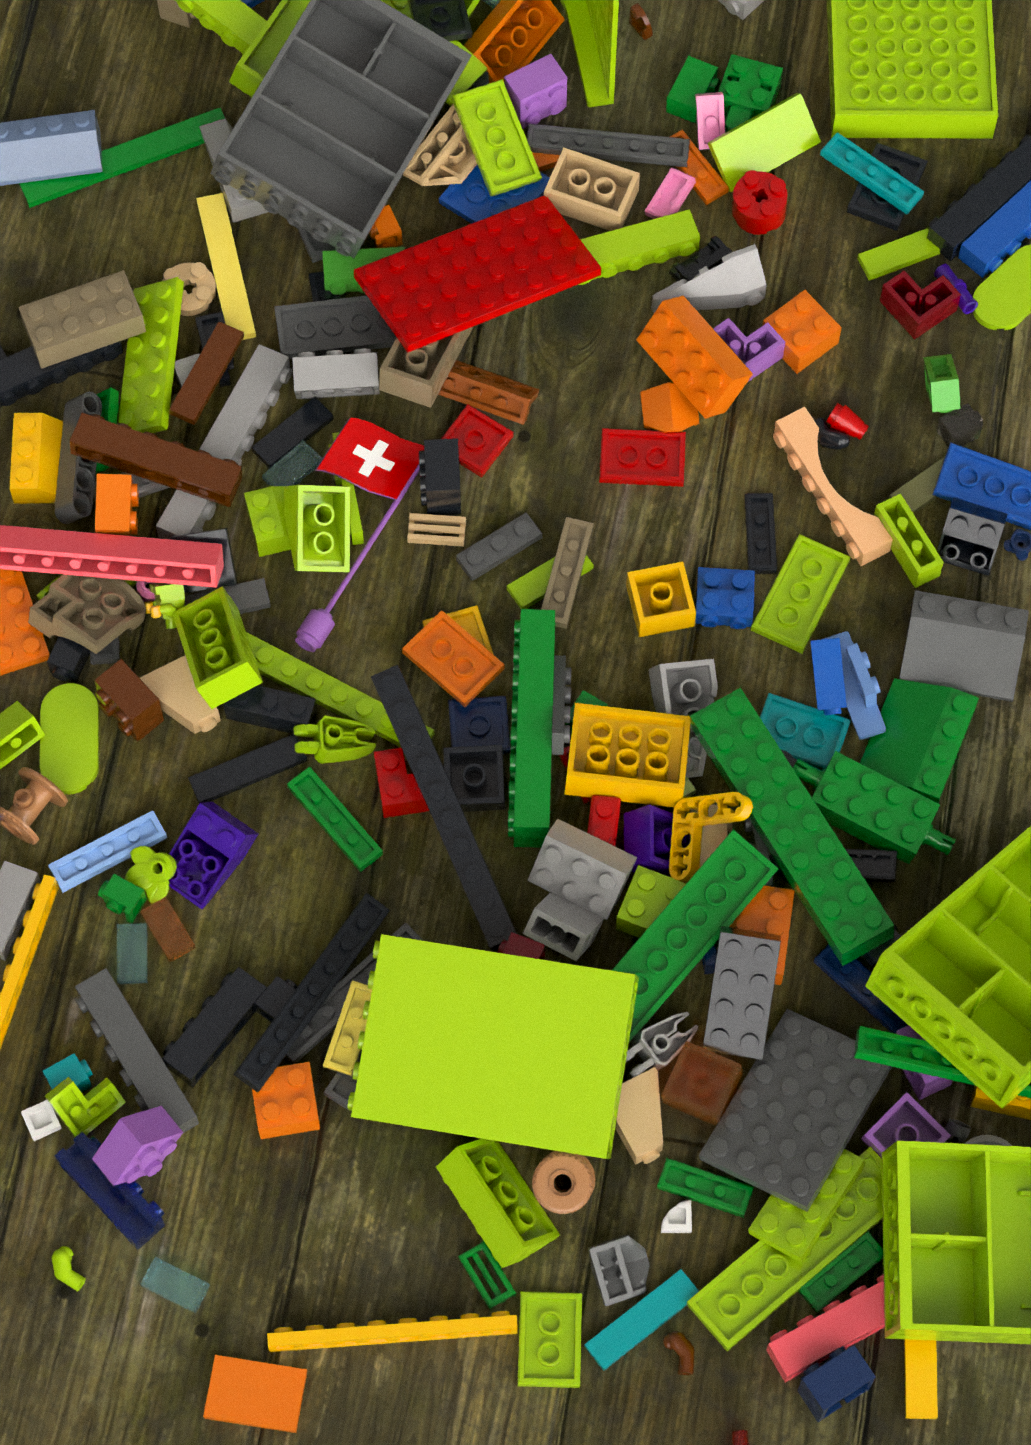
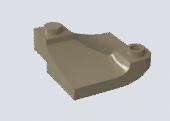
[28,574,146,654]

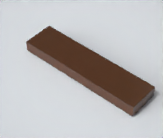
[169,322,244,425]

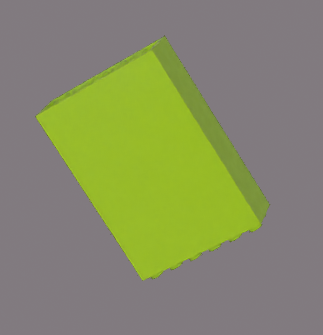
[865,826,1031,1109]
[348,934,639,1159]
[882,1140,1031,1344]

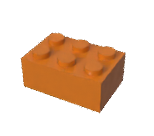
[729,886,794,985]

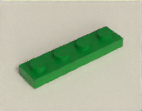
[287,766,383,872]

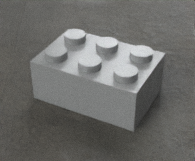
[292,348,380,399]
[528,819,637,920]

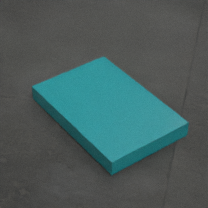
[760,693,851,771]

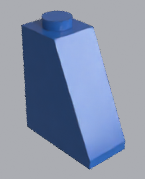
[810,638,847,715]

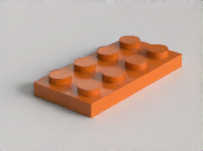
[0,569,50,676]

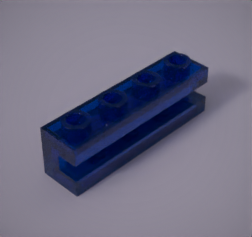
[54,1132,165,1250]

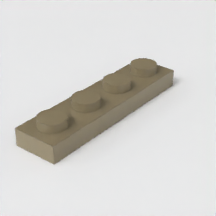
[541,517,594,629]

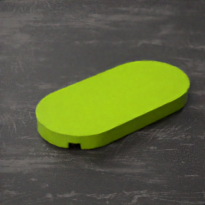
[973,245,1031,330]
[40,683,99,794]

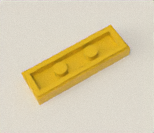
[904,1339,938,1419]

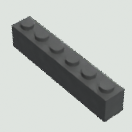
[74,968,199,1134]

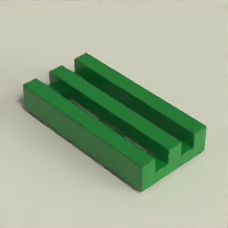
[458,1241,516,1311]

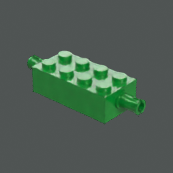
[793,751,956,864]

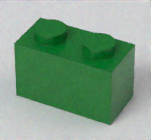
[666,56,720,123]

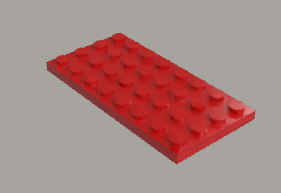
[354,196,602,353]

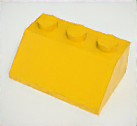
[9,413,63,504]

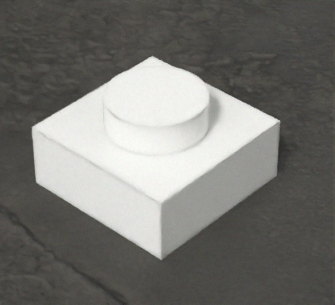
[21,1100,62,1141]

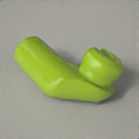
[52,1246,86,1291]

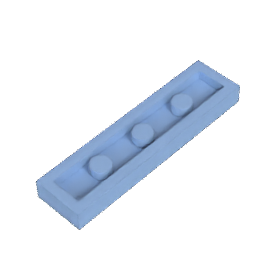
[48,810,167,893]

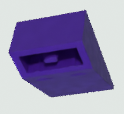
[160,802,258,909]

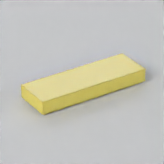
[323,980,372,1076]

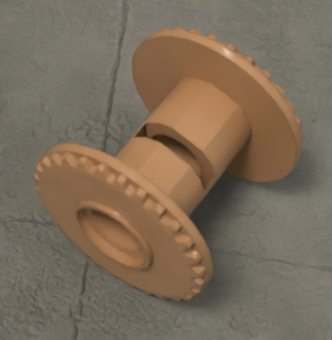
[0,767,68,845]
[532,1151,596,1214]

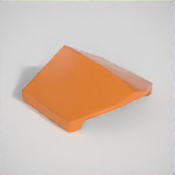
[640,382,699,433]

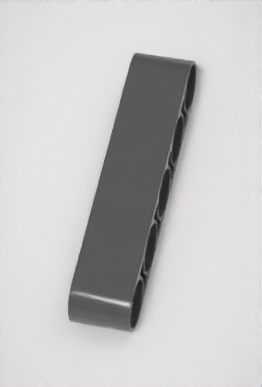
[55,391,102,524]

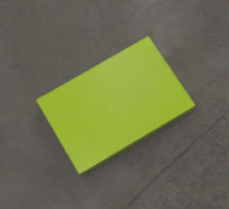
[518,1291,582,1388]

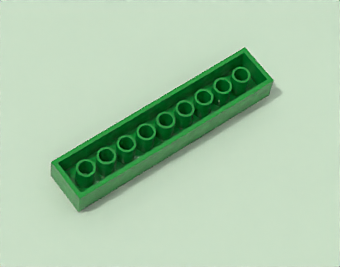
[690,688,894,966]

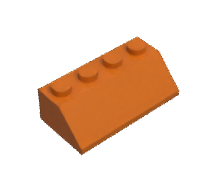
[464,0,565,83]

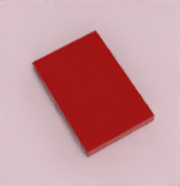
[599,428,686,487]

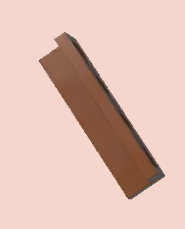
[438,360,539,425]

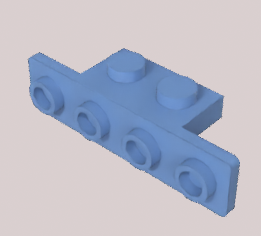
[824,631,886,740]

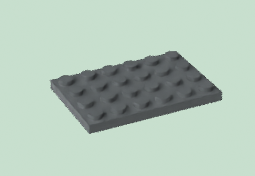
[699,1009,892,1212]

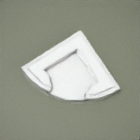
[661,1200,692,1233]

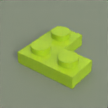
[45,1077,126,1141]

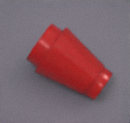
[826,403,869,440]

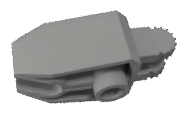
[626,1012,698,1078]

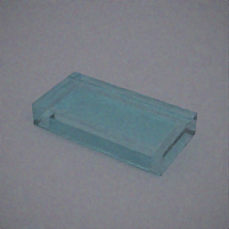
[262,440,322,487]
[117,923,148,984]
[140,1257,210,1313]

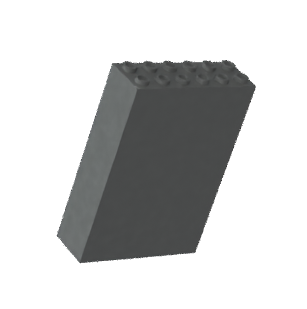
[211,0,472,258]

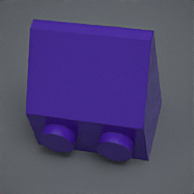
[624,805,690,876]

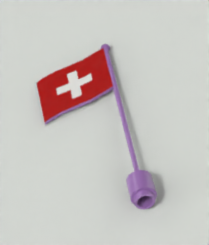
[295,417,424,652]

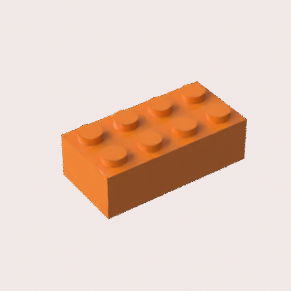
[636,296,753,419]

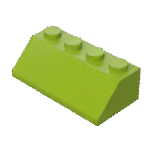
[436,1139,560,1268]

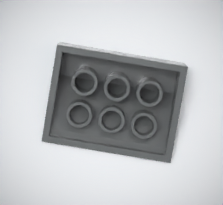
[899,590,1029,702]

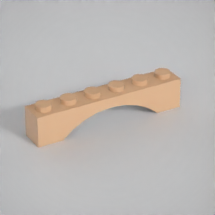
[773,407,893,566]

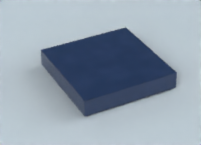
[448,696,510,754]

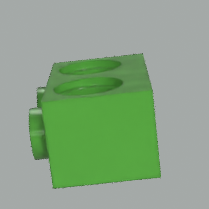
[923,354,961,413]

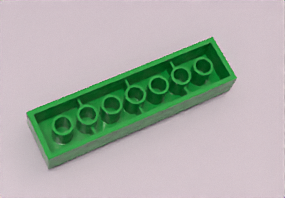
[508,609,555,848]

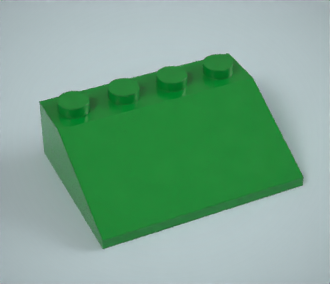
[860,678,979,804]

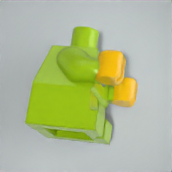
[144,582,185,629]

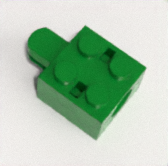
[718,54,783,133]

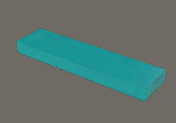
[820,132,924,214]
[584,1269,699,1371]

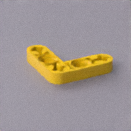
[669,792,753,883]

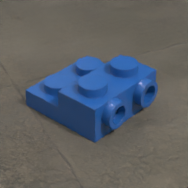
[695,567,755,629]

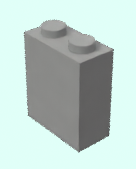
[523,892,604,961]

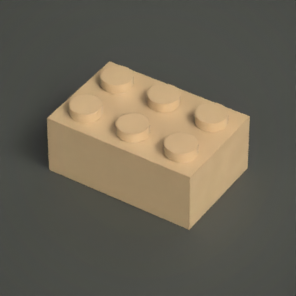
[544,147,640,231]

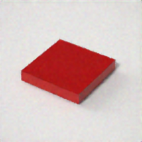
[441,404,514,478]

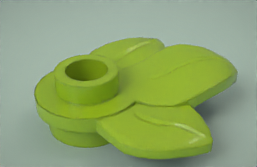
[125,846,177,904]

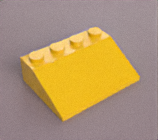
[564,703,691,807]

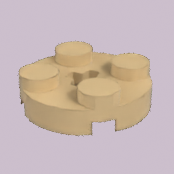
[162,262,217,316]

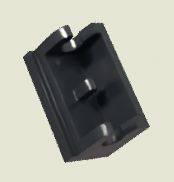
[669,236,732,282]

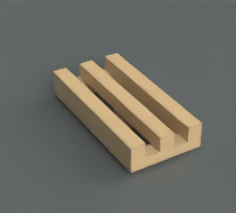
[407,513,466,547]

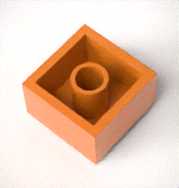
[762,290,841,374]
[95,474,139,536]
[252,1062,320,1139]

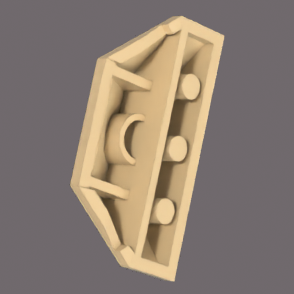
[403,104,477,186]

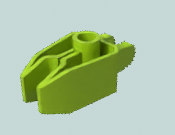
[294,715,376,764]

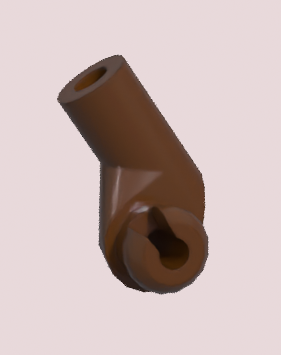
[663,1331,695,1375]

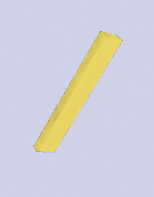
[196,193,256,340]

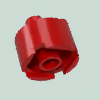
[732,170,788,235]

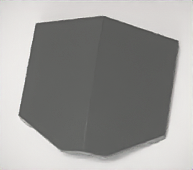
[588,1235,650,1307]

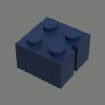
[797,1345,876,1422]

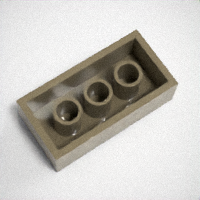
[18,270,146,369]
[379,327,472,408]

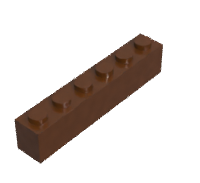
[69,413,242,507]

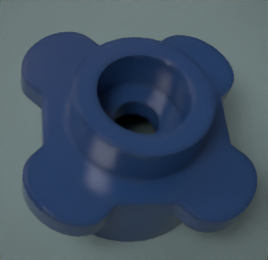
[1004,529,1031,561]

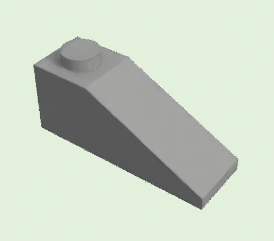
[0,861,41,961]

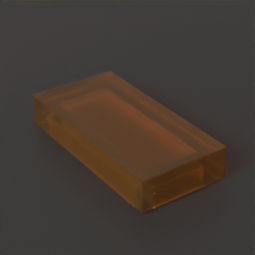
[140,897,195,962]

